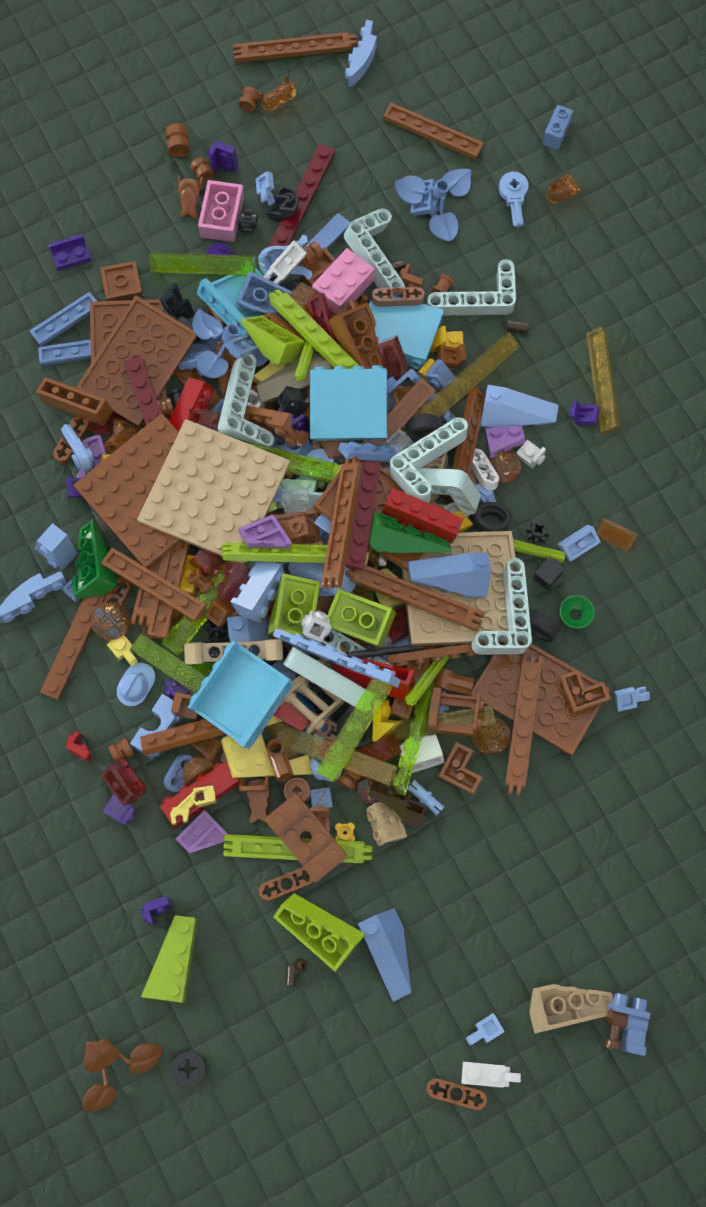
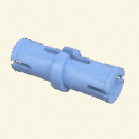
[407,780,445,816]

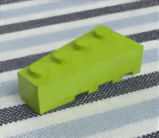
[273,893,366,971]
[141,915,198,1004]

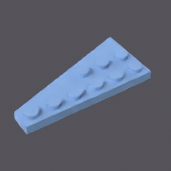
[273,628,401,687]

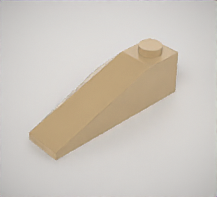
[529,984,613,1033]

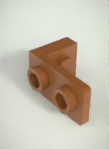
[280,515,318,541]

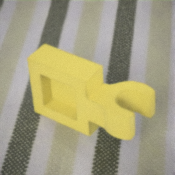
[107,633,138,667]

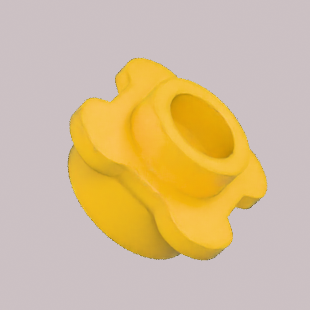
[335,823,355,841]

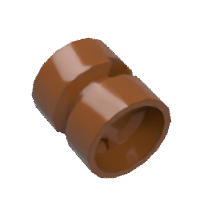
[165,123,190,158]
[284,778,311,804]

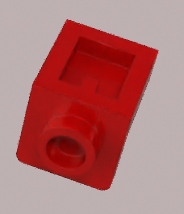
[66,731,93,763]

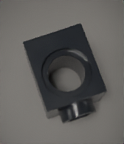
[277,386,310,416]
[533,556,564,591]

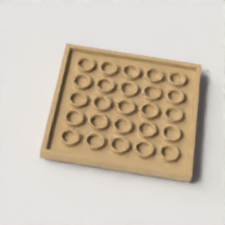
[137,419,290,565]
[402,531,523,646]

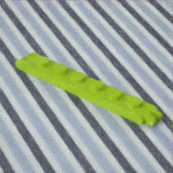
[268,289,359,369]
[221,542,367,564]
[223,834,373,863]

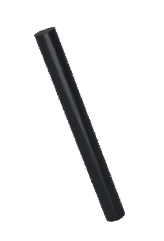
[346,645,424,659]

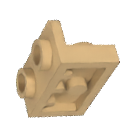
[367,802,407,846]

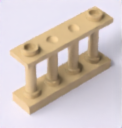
[279,658,346,734]

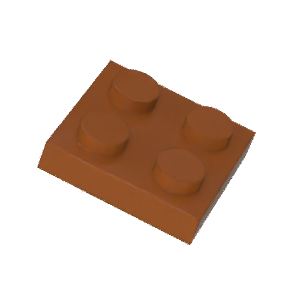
[100,261,142,301]

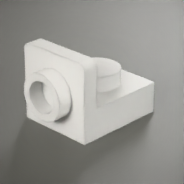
[515,440,546,469]

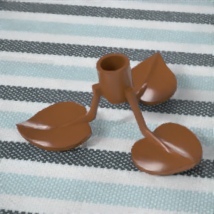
[83,1039,163,1113]

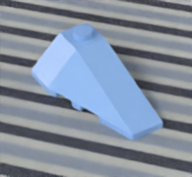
[480,385,559,428]

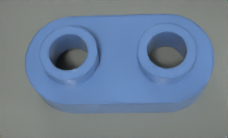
[164,754,195,792]

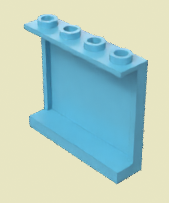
[196,260,287,336]
[369,295,444,369]
[310,366,388,441]
[188,641,295,750]

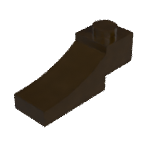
[368,778,428,830]

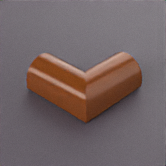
[559,670,611,713]
[438,742,483,796]

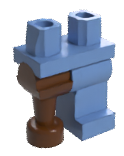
[604,993,650,1056]

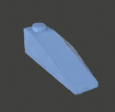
[236,271,311,316]
[408,553,491,598]
[227,615,269,661]
[358,908,412,1002]

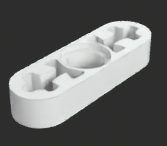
[471,449,499,490]

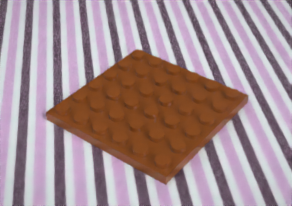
[74,413,182,569]

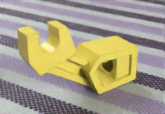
[170,786,217,825]

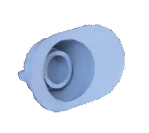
[117,663,155,706]

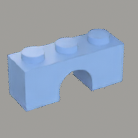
[130,694,182,760]

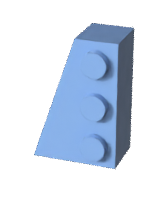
[35,523,77,571]
[231,561,285,623]
[288,562,357,596]

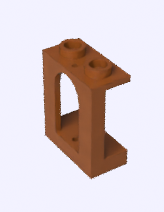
[428,687,485,737]

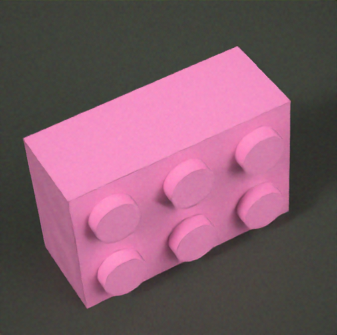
[198,180,244,242]
[312,248,375,314]

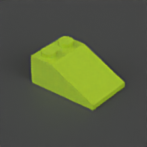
[241,315,305,366]
[268,574,320,640]
[327,589,396,648]

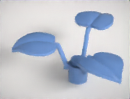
[395,169,471,242]
[193,309,269,378]

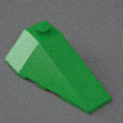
[369,511,452,553]
[72,519,117,598]

